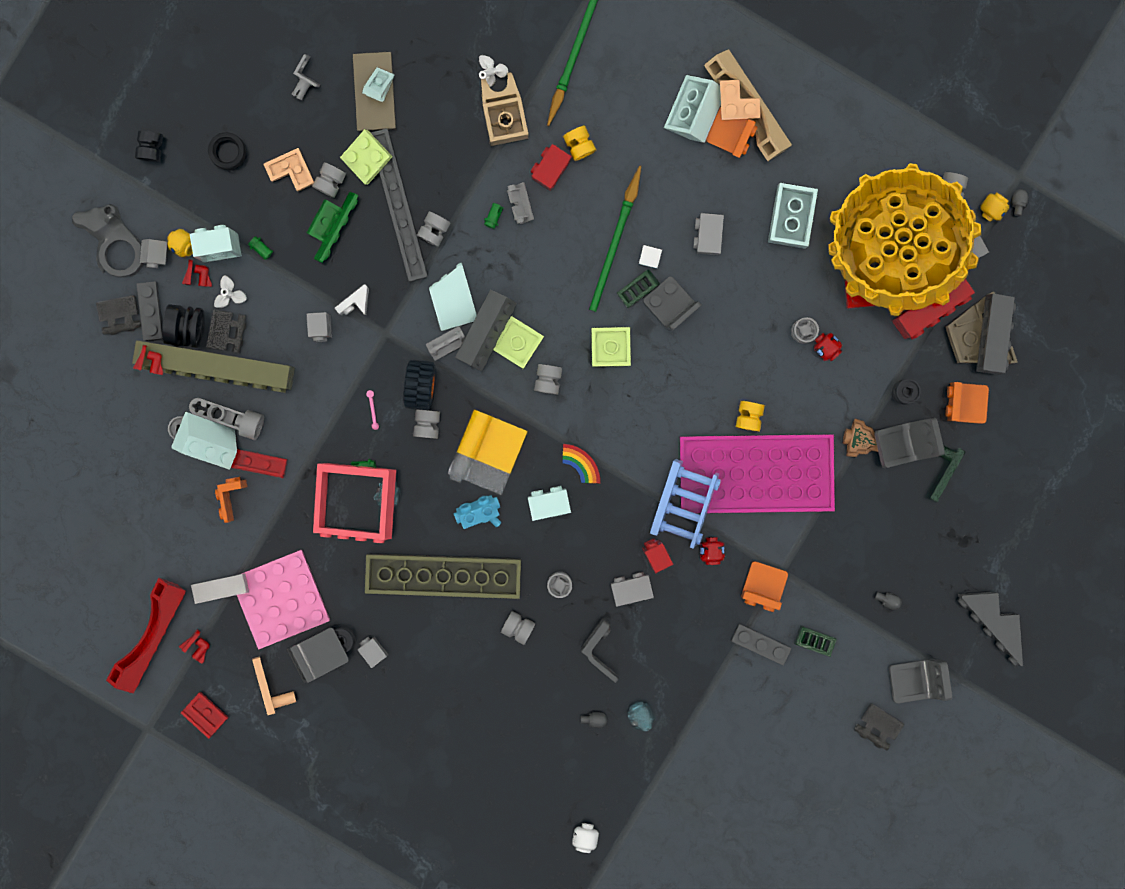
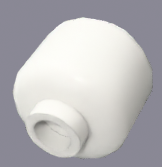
[572,823,599,853]

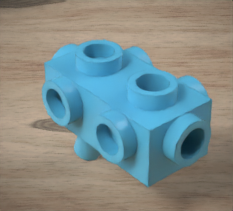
[453,495,501,529]

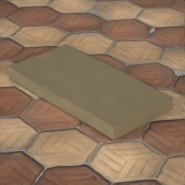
[353,52,396,132]

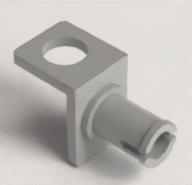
[292,54,320,100]

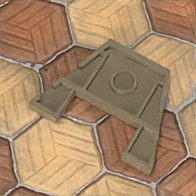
[945,292,1017,364]

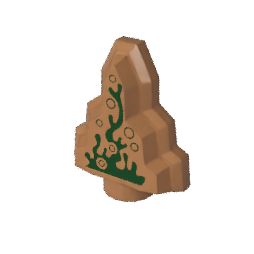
[843,419,878,457]

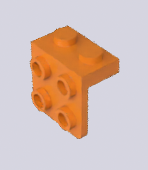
[706,107,758,158]
[946,382,989,424]
[215,477,247,523]
[741,561,788,612]

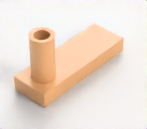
[252,656,296,715]

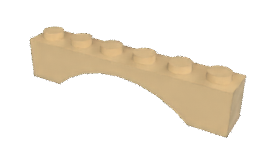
[704,49,792,161]

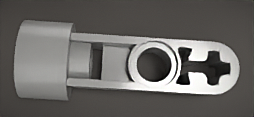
[189,398,264,440]

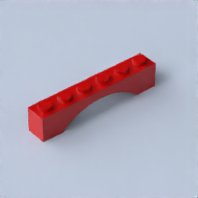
[106,578,186,693]

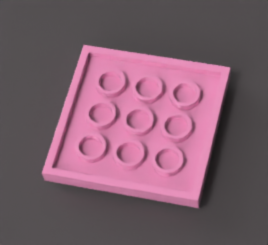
[237,550,330,650]

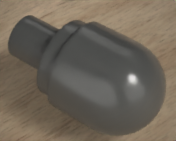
[1012,189,1028,216]
[875,592,902,610]
[581,712,608,728]

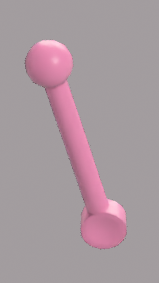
[366,390,379,430]

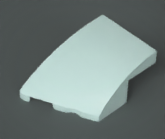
[429,263,477,331]

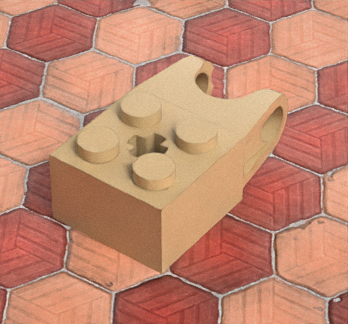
[481,72,528,146]

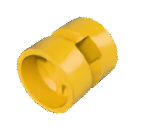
[563,126,597,161]
[735,401,765,432]

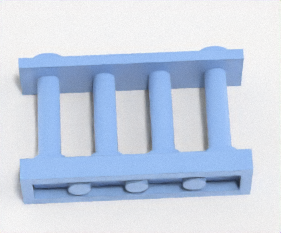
[650,459,721,549]

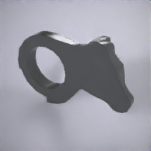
[72,204,143,278]

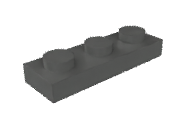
[137,281,163,341]
[731,624,792,666]

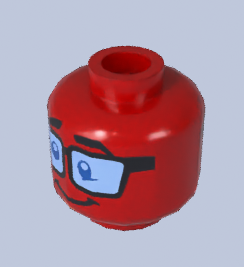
[814,333,842,361]
[700,537,725,565]

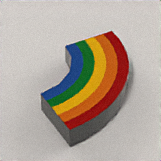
[563,444,600,483]

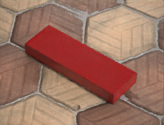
[231,449,288,478]

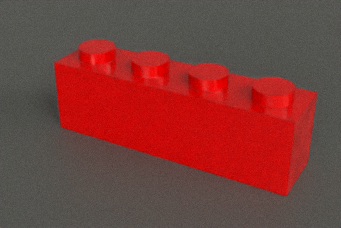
[642,538,673,573]

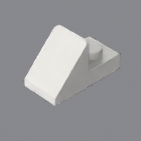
[335,284,369,315]

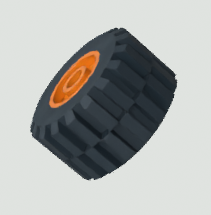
[403,360,435,410]

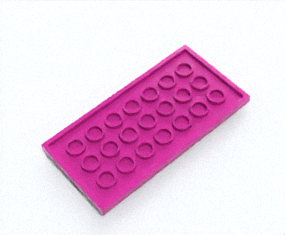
[680,435,835,513]

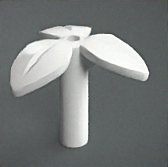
[479,55,508,87]
[214,275,247,308]

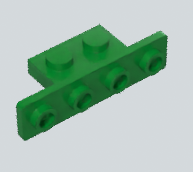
[307,192,358,263]

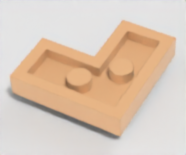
[720,79,760,120]
[264,148,314,192]

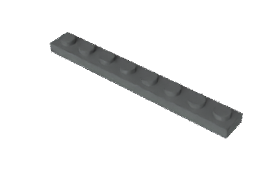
[371,129,428,282]

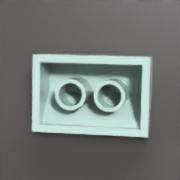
[664,75,721,143]
[171,412,237,470]

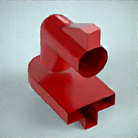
[182,259,212,287]
[133,345,163,375]
[179,629,210,664]

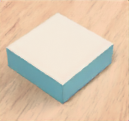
[639,245,662,269]

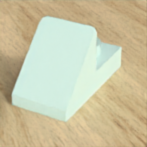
[362,67,394,102]

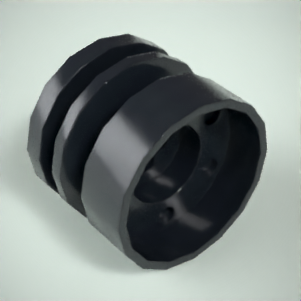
[162,304,205,348]

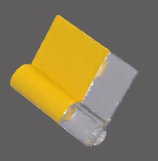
[448,410,528,495]

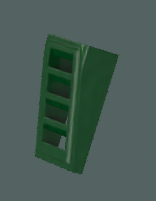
[617,270,660,308]
[794,626,837,657]

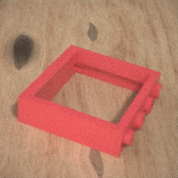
[313,463,396,543]

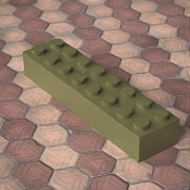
[132,341,295,393]
[365,554,521,599]

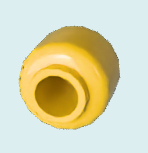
[980,192,1009,222]
[167,229,193,257]

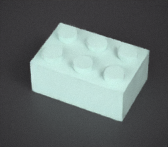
[768,183,818,249]
[190,225,242,263]
[528,486,571,521]

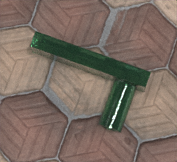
[930,445,965,503]

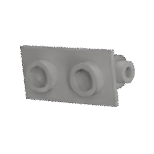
[507,182,534,224]
[426,326,465,361]

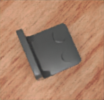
[643,277,702,331]
[874,418,945,468]
[581,618,619,683]
[287,628,348,683]
[889,659,952,703]

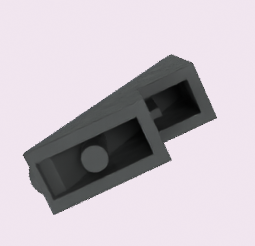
[958,592,1023,667]

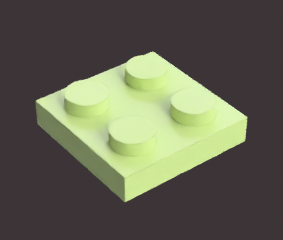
[340,129,392,185]
[493,316,544,369]
[591,327,631,367]

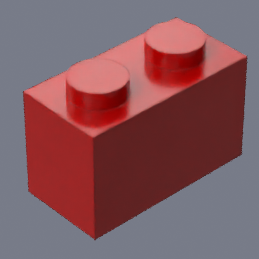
[531,144,572,191]

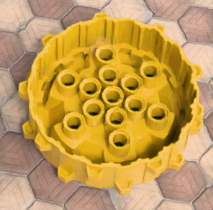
[829,164,981,316]

